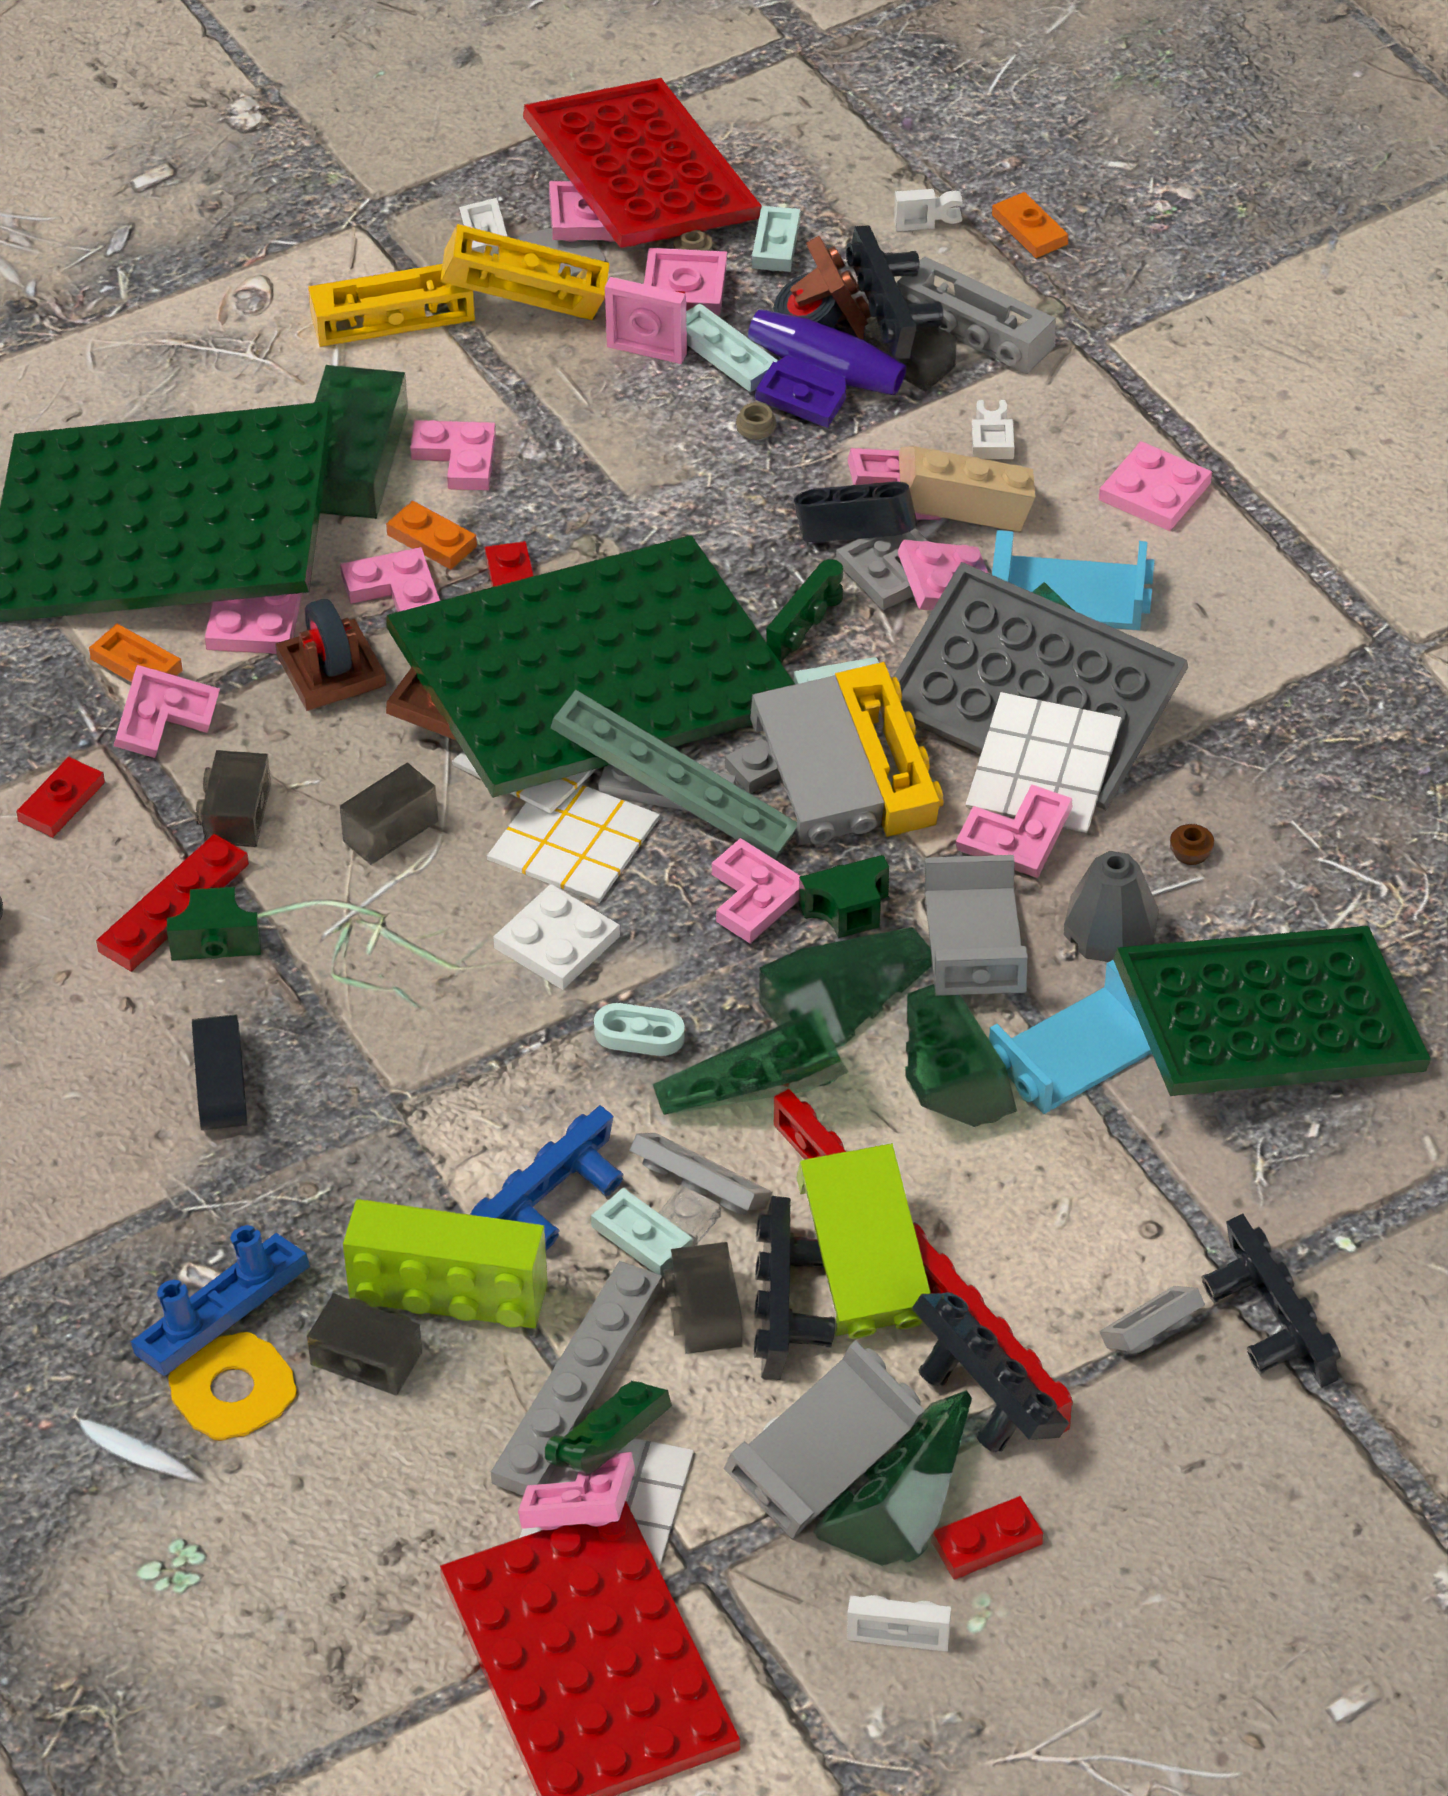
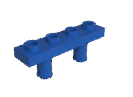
[470,1105,624,1251]
[131,1225,310,1377]

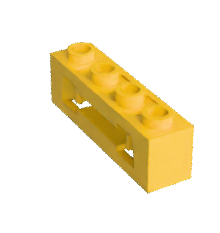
[440,224,610,320]
[308,264,475,347]
[835,662,944,837]

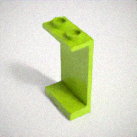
[796,1143,931,1339]

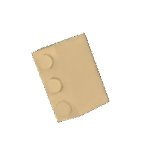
[899,446,1035,532]

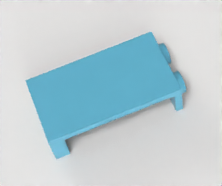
[992,530,1155,630]
[987,960,1152,1114]

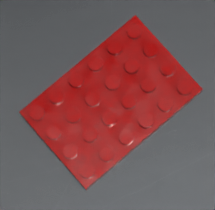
[523,78,762,248]
[440,1501,740,1796]

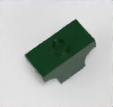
[799,855,889,939]
[167,887,261,961]

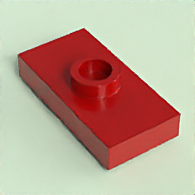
[16,756,105,838]

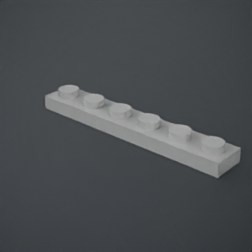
[491,1261,663,1496]

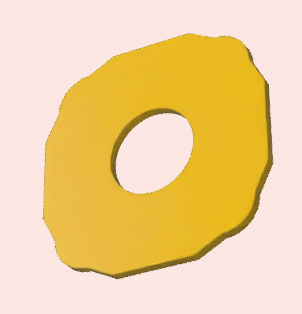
[168,1332,297,1441]

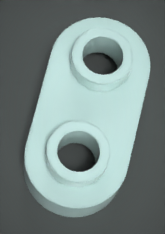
[594,1003,685,1056]

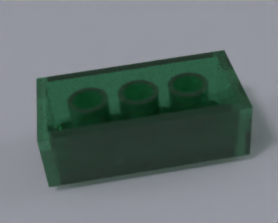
[314,365,408,519]

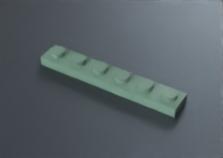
[551,690,797,860]

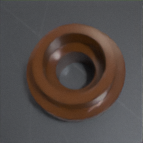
[1170,824,1214,865]

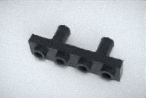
[846,225,943,359]
[754,1196,835,1380]
[1202,1213,1341,1388]
[912,1292,1069,1452]

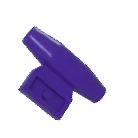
[748,309,906,428]

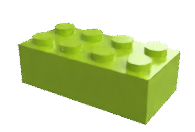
[343,1199,548,1329]

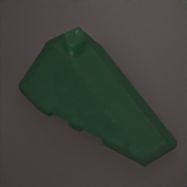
[759,927,932,1062]
[905,984,1017,1127]
[652,1007,849,1115]
[813,1390,972,1566]

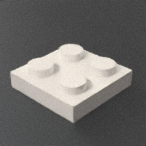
[493,884,620,990]

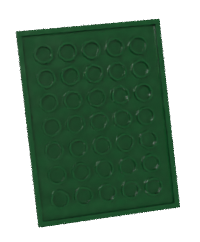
[0,401,333,622]
[386,535,795,798]

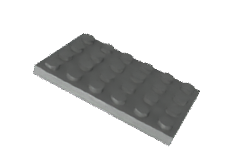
[893,562,1188,811]

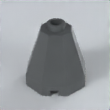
[1064,851,1159,962]

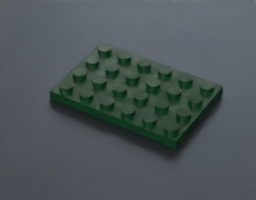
[1113,926,1431,1096]

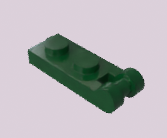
[766,559,843,663]
[544,1381,672,1474]

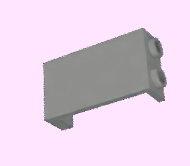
[750,675,884,846]
[924,855,1028,996]
[723,1340,925,1540]

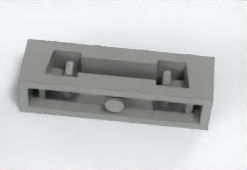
[897,256,1056,374]

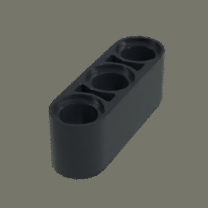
[793,482,917,542]
[192,1014,248,1131]

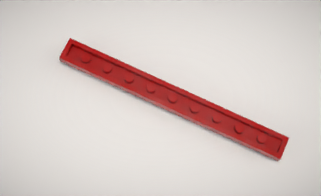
[774,1088,1073,1433]

